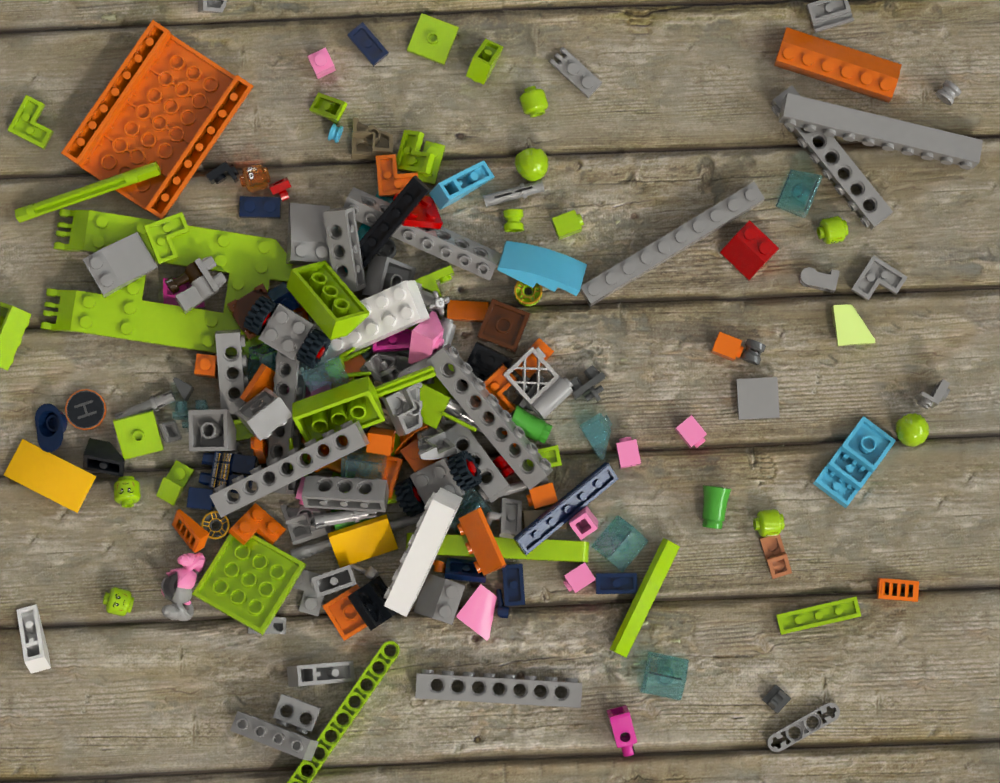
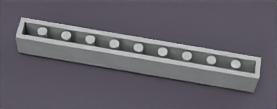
[779,93,983,170]
[580,182,765,307]

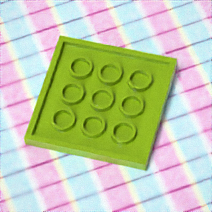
[192,534,306,636]

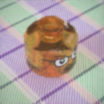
[239,164,271,192]

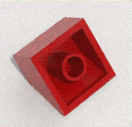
[720,220,779,281]

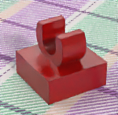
[269,177,291,201]

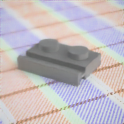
[806,0,854,33]

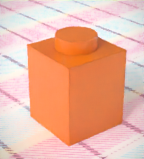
[711,332,744,361]
[194,353,218,379]
[365,427,396,456]
[526,482,558,510]

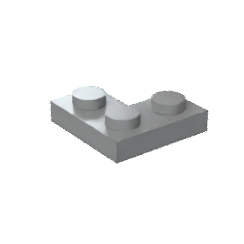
[851,255,907,301]
[293,570,325,617]

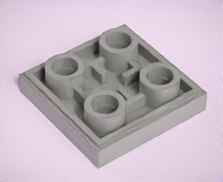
[736,377,780,420]

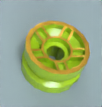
[514,281,542,306]

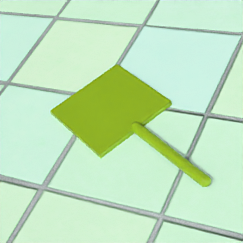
[420,383,477,432]

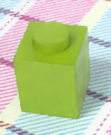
[551,210,584,240]

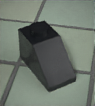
[83,438,125,477]

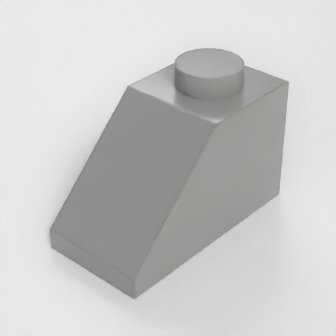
[311,565,357,598]

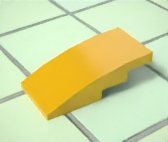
[4,439,96,513]

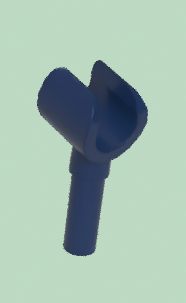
[496,589,509,618]

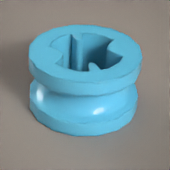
[328,123,344,143]

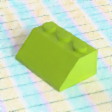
[0,302,32,371]

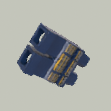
[199,451,257,494]

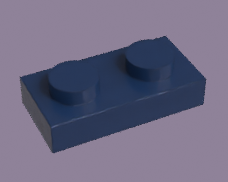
[347,22,389,67]
[239,196,281,218]
[444,558,486,583]
[502,564,525,606]
[596,573,637,594]

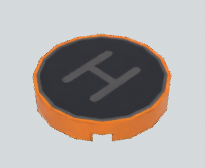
[65,389,107,430]

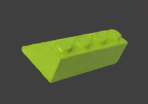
[286,261,370,340]
[292,376,385,442]

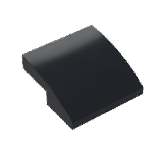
[461,341,514,385]
[348,576,397,631]

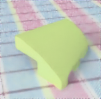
[831,304,876,347]

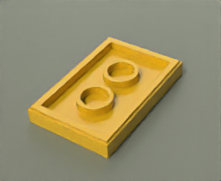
[327,514,398,568]

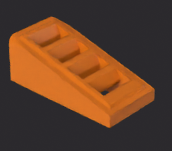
[172,509,209,553]
[876,578,919,602]

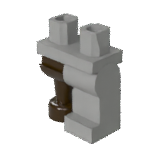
[165,256,227,314]

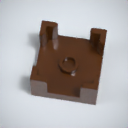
[227,283,272,342]
[477,299,530,354]

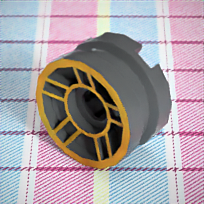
[201,511,231,540]

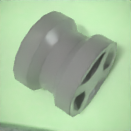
[935,80,961,106]

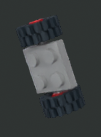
[244,296,331,369]
[394,450,482,517]

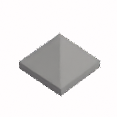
[159,420,182,443]

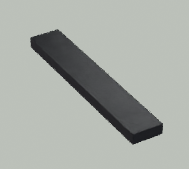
[359,176,431,269]

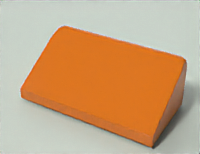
[446,300,488,322]

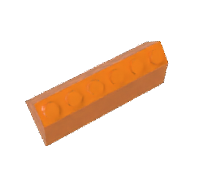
[774,27,902,103]

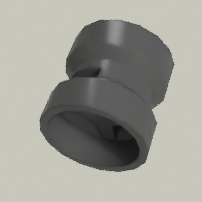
[377,239,397,259]
[740,339,766,365]

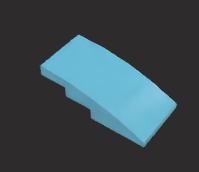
[497,241,587,296]
[813,416,896,508]

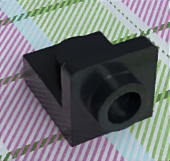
[206,162,239,184]

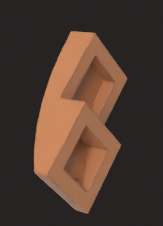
[759,534,792,579]

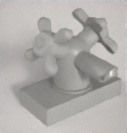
[416,282,450,317]

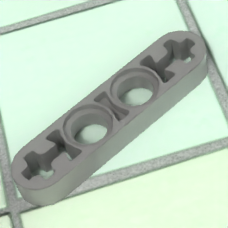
[767,703,840,752]

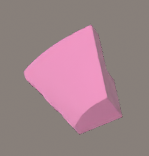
[456,584,497,640]

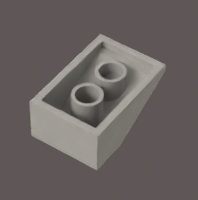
[286,203,330,265]
[82,232,158,298]

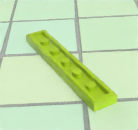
[610,538,680,658]

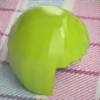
[515,148,548,182]
[895,413,929,447]

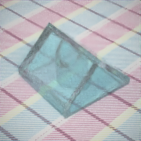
[776,170,823,219]
[341,446,388,480]
[591,515,649,573]
[640,652,689,700]

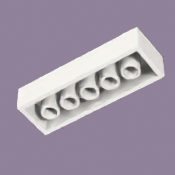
[311,280,430,366]
[384,487,463,617]

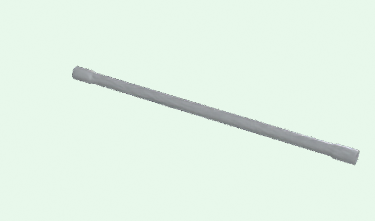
[290,477,549,560]

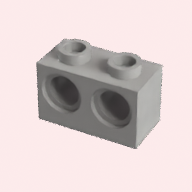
[273,694,322,734]

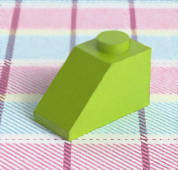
[466,38,503,85]

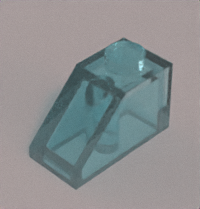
[248,343,277,382]
[579,413,612,462]

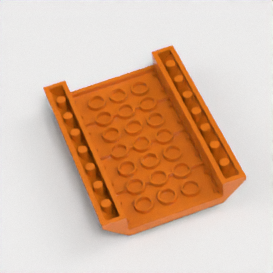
[61,20,254,219]

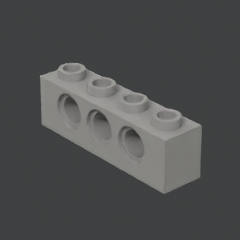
[323,207,366,291]
[215,329,249,414]
[445,420,511,503]
[302,475,390,512]
[230,711,318,761]

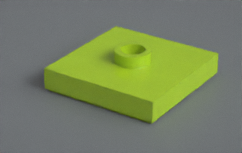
[407,13,459,66]
[113,410,164,460]

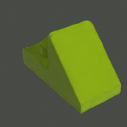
[309,92,348,125]
[415,265,454,297]
[156,460,195,506]

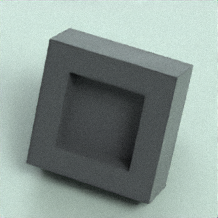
[762,684,791,714]

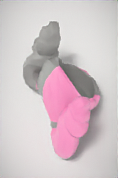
[161,552,206,622]

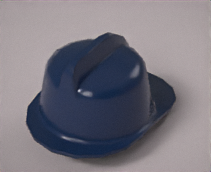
[35,403,68,452]

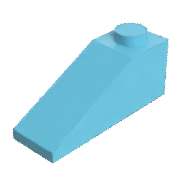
[429,160,495,210]

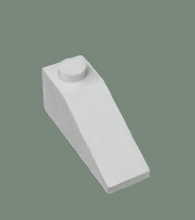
[16,604,51,674]

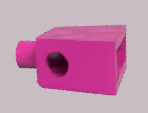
[606,705,637,757]

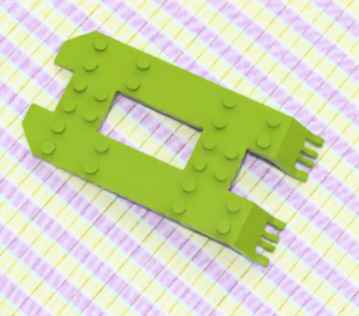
[40,209,293,360]

